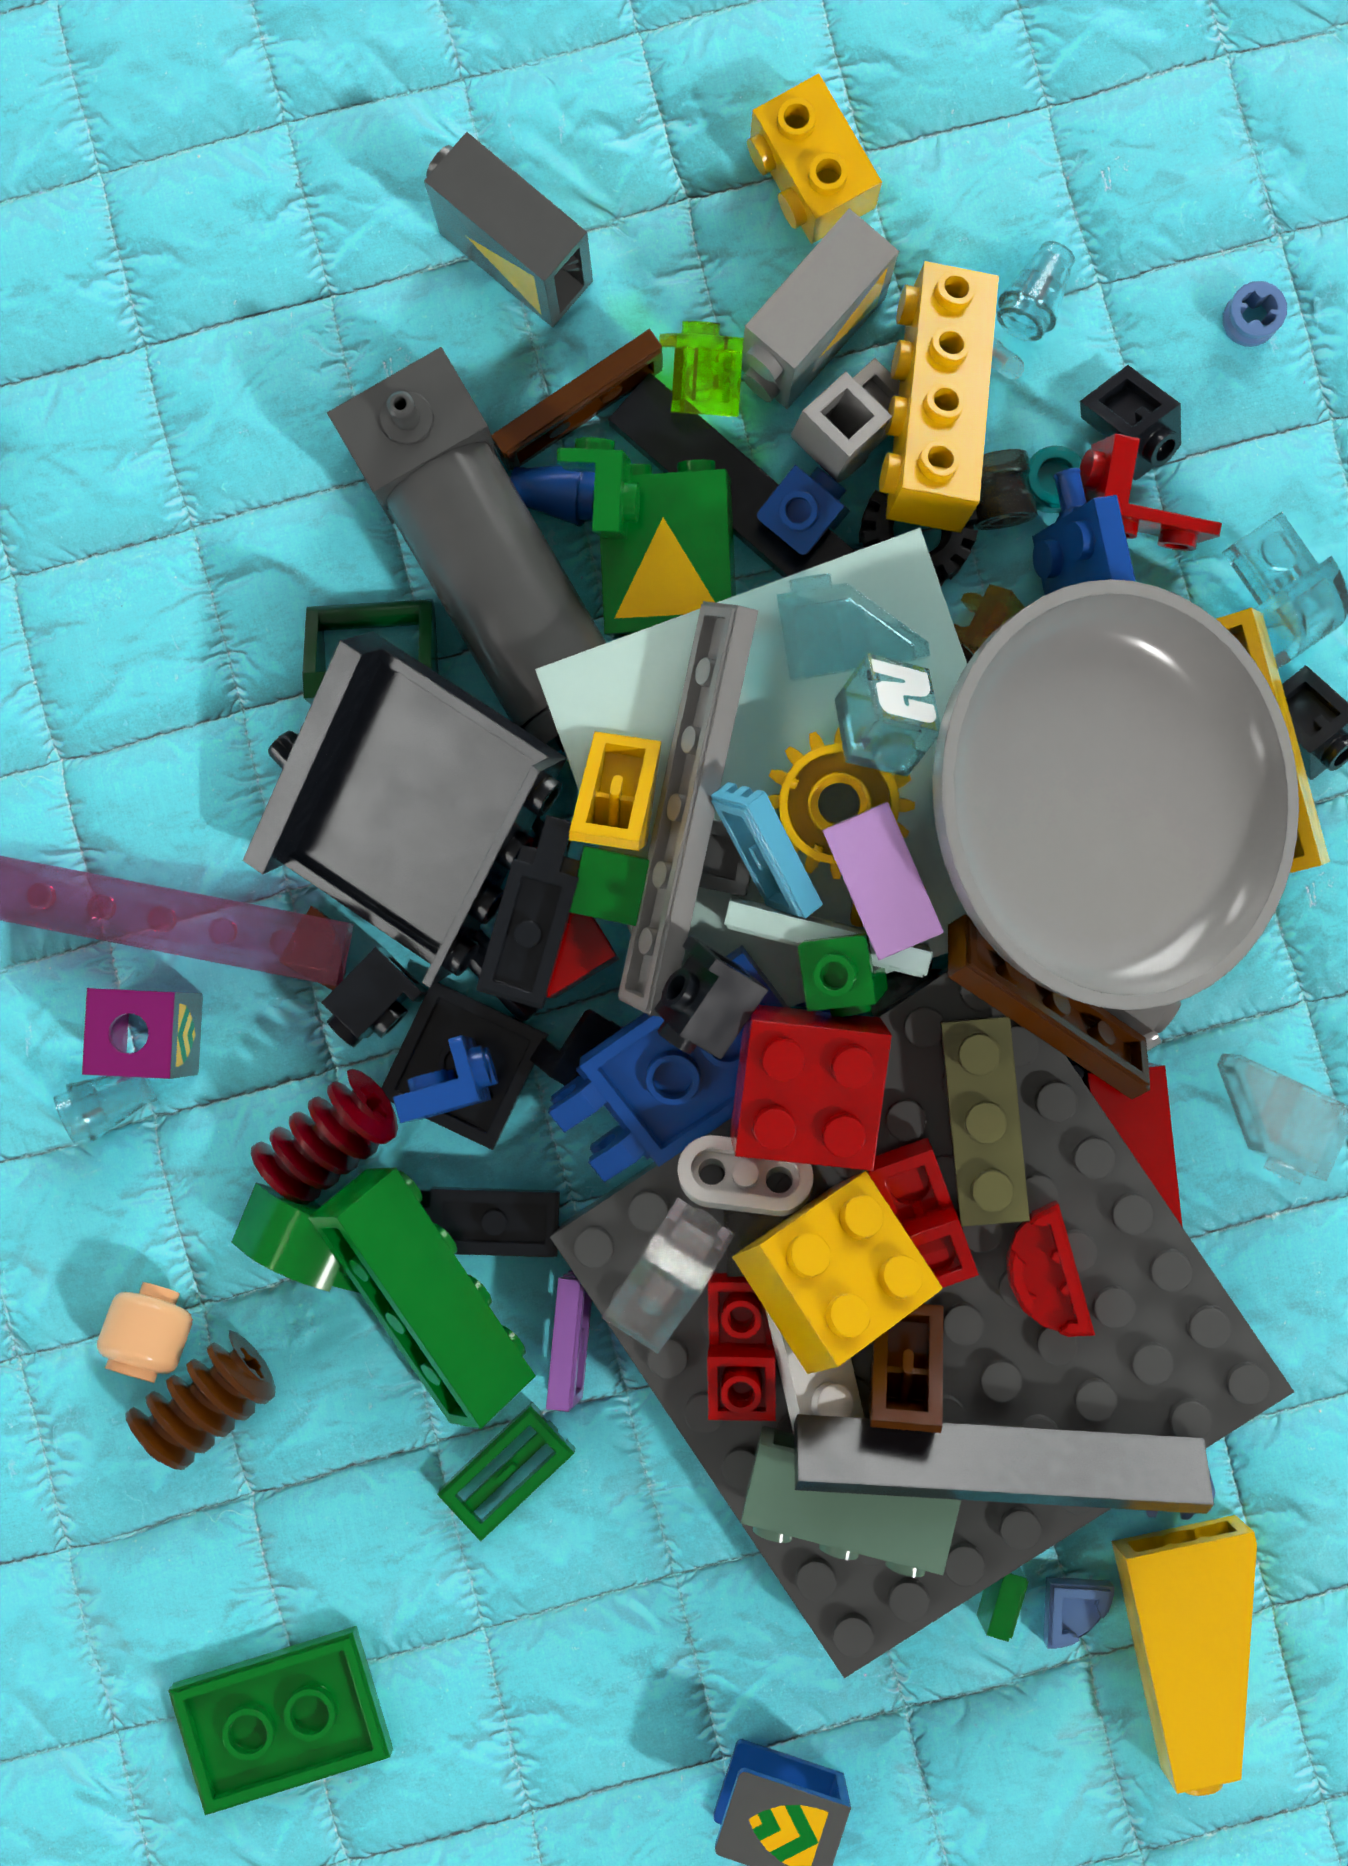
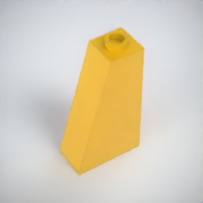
[1111,1515,1257,1796]

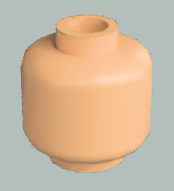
[97,1282,193,1383]

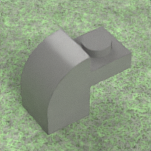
[791,358,900,483]

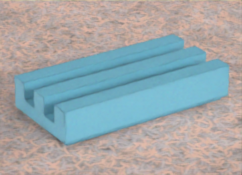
[710,782,823,919]

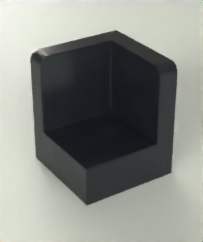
[530,1009,623,1086]

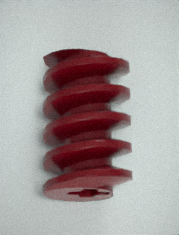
[250,1069,398,1205]

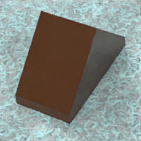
[868,1304,944,1433]

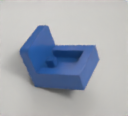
[757,465,850,555]

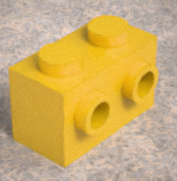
[747,73,882,244]

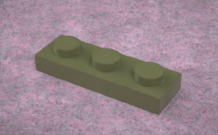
[940,1016,1030,1227]

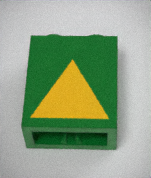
[600,460,736,638]

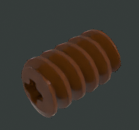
[125,1330,276,1470]

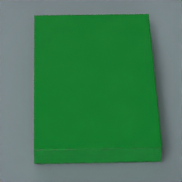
[168,1626,393,1815]

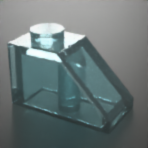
[777,574,930,681]

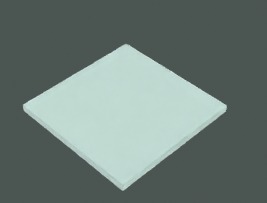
[535,528,968,1007]

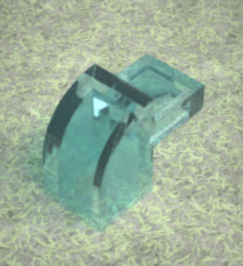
[1222,512,1348,669]

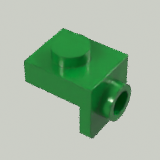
[557,437,640,539]
[798,934,888,1017]

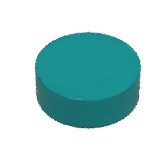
[1021,446,1084,513]

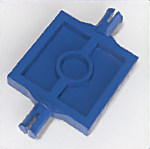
[1032,468,1136,595]

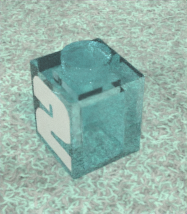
[835,653,941,777]

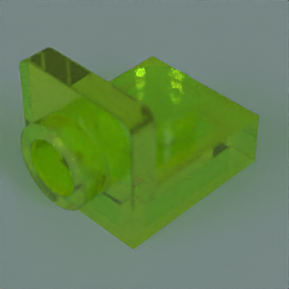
[659,321,744,417]

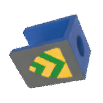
[714,1739,851,1866]

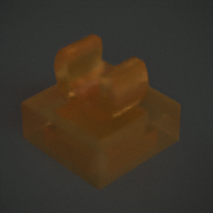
[954,584,1025,654]

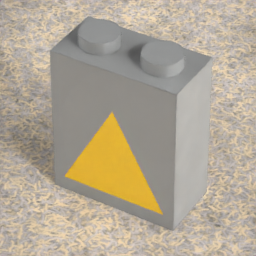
[741,208,899,409]

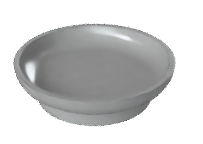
[932,579,1299,1010]

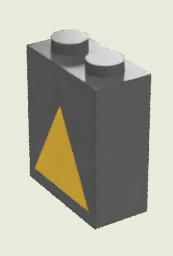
[424,132,593,327]

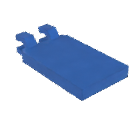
[548,945,789,1182]

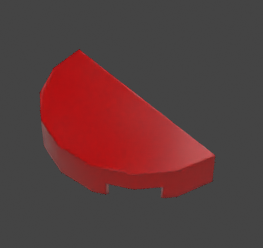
[1006,1200,1095,1337]

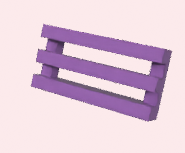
[546,1270,592,1412]

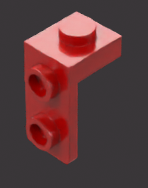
[1080,434,1222,551]

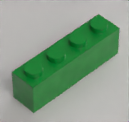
[308,1168,536,1429]

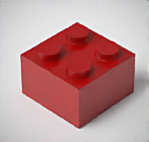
[730,1004,892,1171]

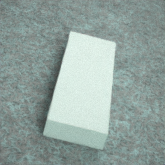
[724,896,933,978]

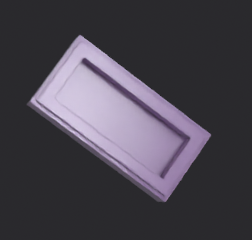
[822,802,944,960]

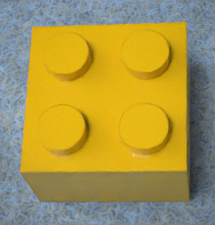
[732,1171,943,1374]

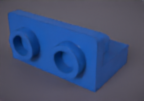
[393,1035,498,1123]

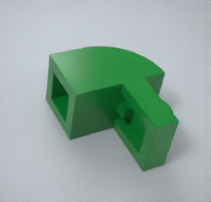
[231,1183,360,1293]

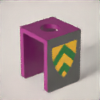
[82,988,203,1079]

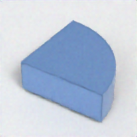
[1044,1577,1115,1649]

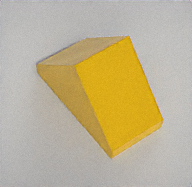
[569,731,661,851]

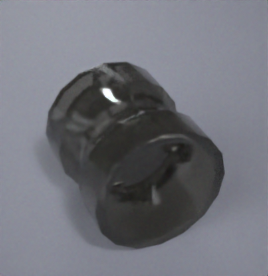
[974,449,1038,530]

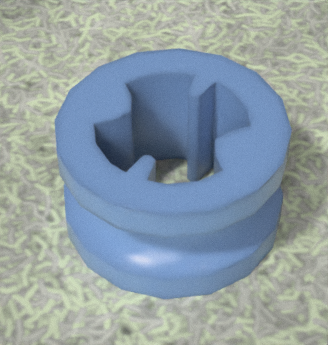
[1223,281,1287,347]

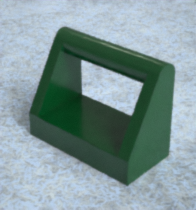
[302,599,439,705]

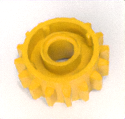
[768,727,915,879]

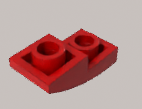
[707,1273,776,1421]

